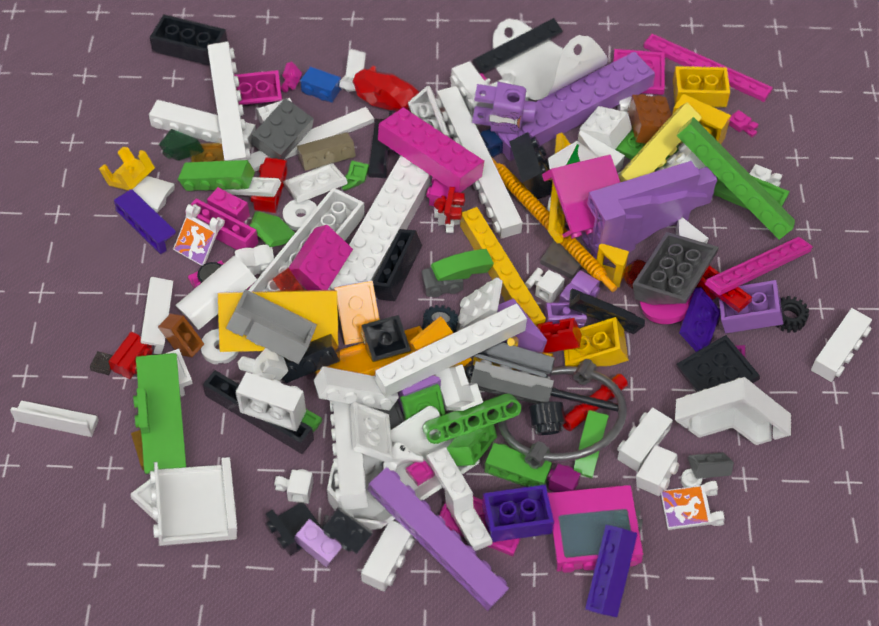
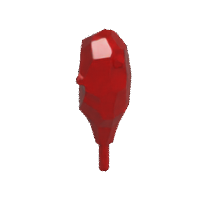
[353,65,420,113]

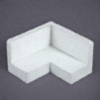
[434,364,483,411]

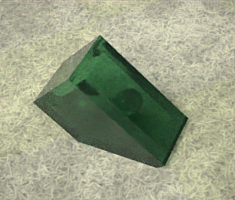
[159,129,204,161]

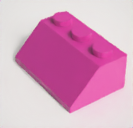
[234,70,282,105]

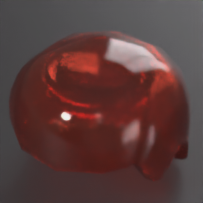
[624,259,646,289]

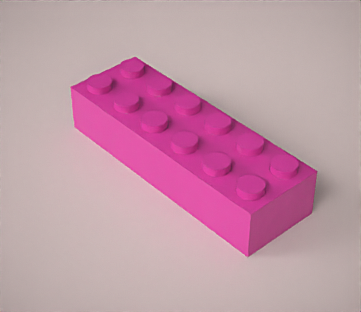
[378,107,484,193]

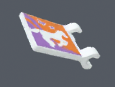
[173,204,225,265]
[661,481,725,530]

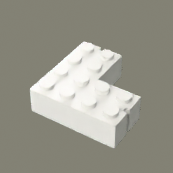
[675,377,791,445]

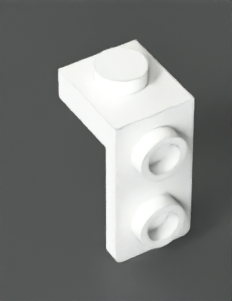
[339,49,366,92]

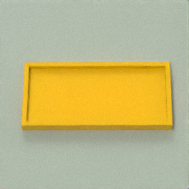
[218,290,338,352]

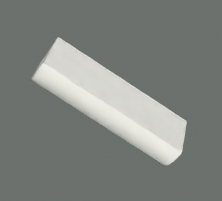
[176,256,257,330]

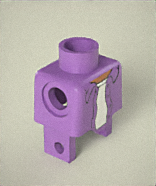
[472,82,537,134]

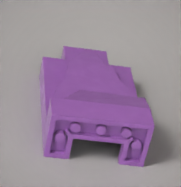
[582,161,717,264]

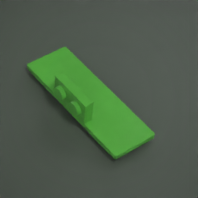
[133,353,186,474]

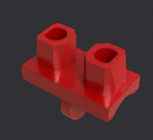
[434,186,465,224]

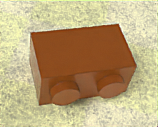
[158,314,204,357]

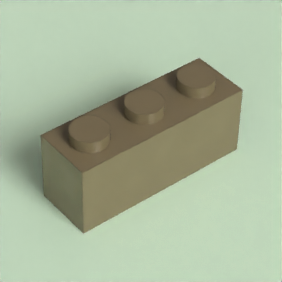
[297,132,356,171]

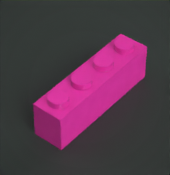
[185,198,258,250]

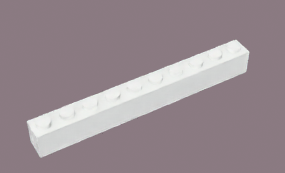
[436,86,523,239]

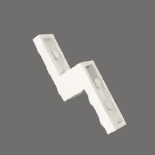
[427,447,492,551]

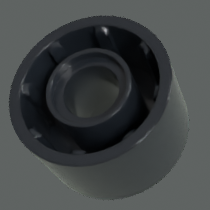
[529,402,566,436]

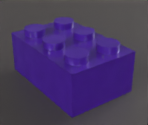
[482,485,554,542]

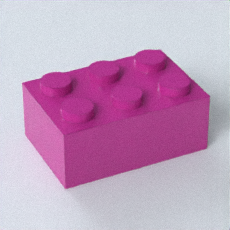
[287,225,353,290]

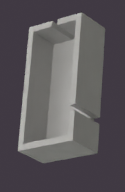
[226,289,317,364]

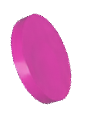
[640,291,694,324]

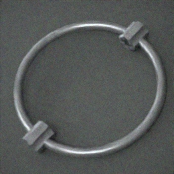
[498,359,627,469]

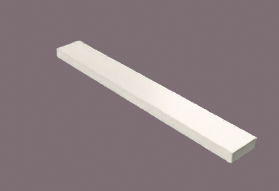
[248,107,374,172]

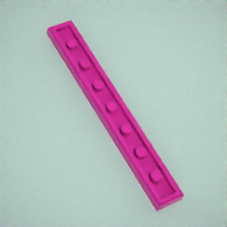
[643,34,773,102]
[705,237,813,295]

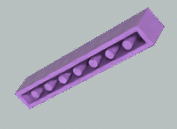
[367,467,509,611]

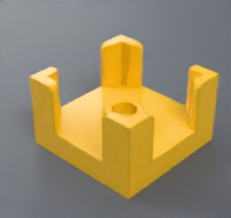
[99,147,155,190]

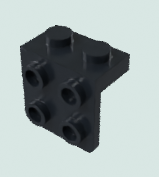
[265,502,323,556]
[322,507,373,554]

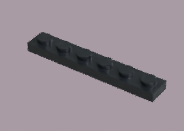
[472,18,563,74]

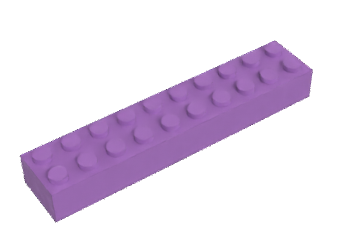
[495,51,655,161]

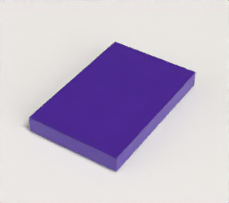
[679,287,721,352]

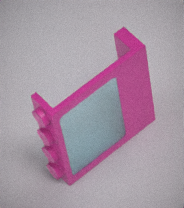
[548,485,643,573]

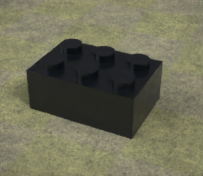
[509,132,552,199]

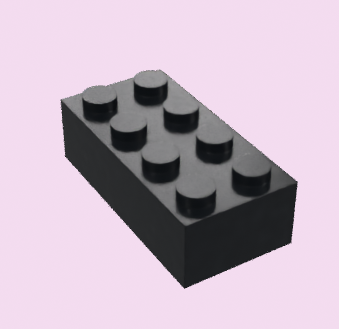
[150,14,228,66]

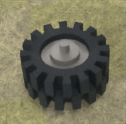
[422,305,458,333]

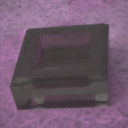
[89,351,113,375]

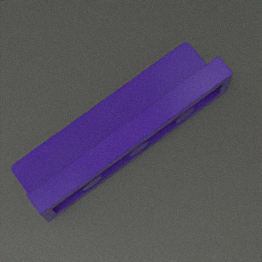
[114,189,176,255]
[585,525,637,617]

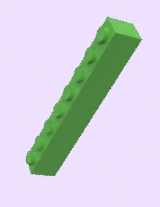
[677,117,795,240]

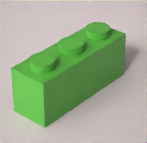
[485,443,552,487]

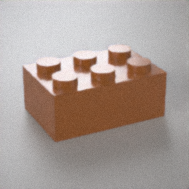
[627,94,672,143]

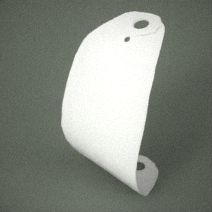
[493,19,608,100]

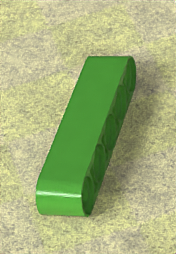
[423,394,521,444]

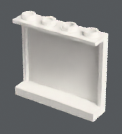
[150,457,237,546]

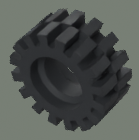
[776,296,809,333]

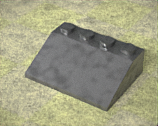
[633,232,719,305]

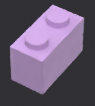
[294,519,342,567]

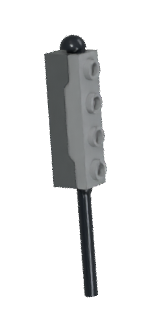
[464,360,619,412]

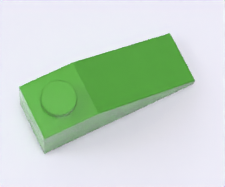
[447,424,497,466]

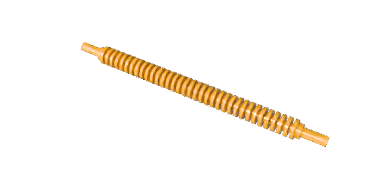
[491,157,617,292]

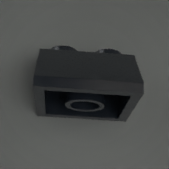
[360,315,411,362]

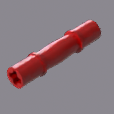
[563,373,628,431]

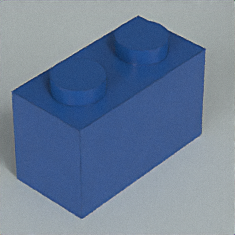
[301,67,341,103]

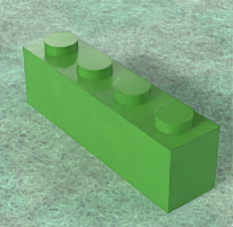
[178,160,255,191]

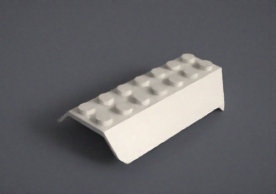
[327,406,480,530]

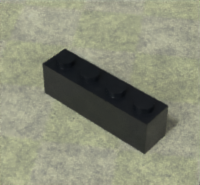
[373,229,422,301]

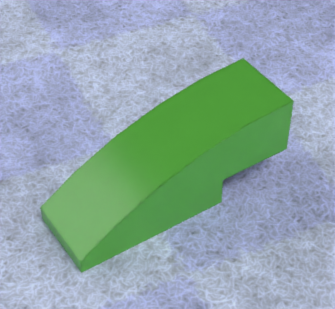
[431,249,494,281]
[573,410,608,478]

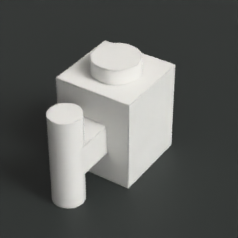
[525,268,565,303]

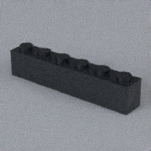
[203,370,314,454]

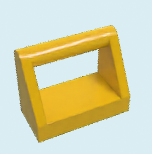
[596,244,629,287]

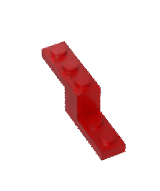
[694,265,752,313]

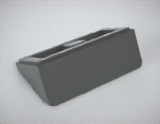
[688,452,734,479]

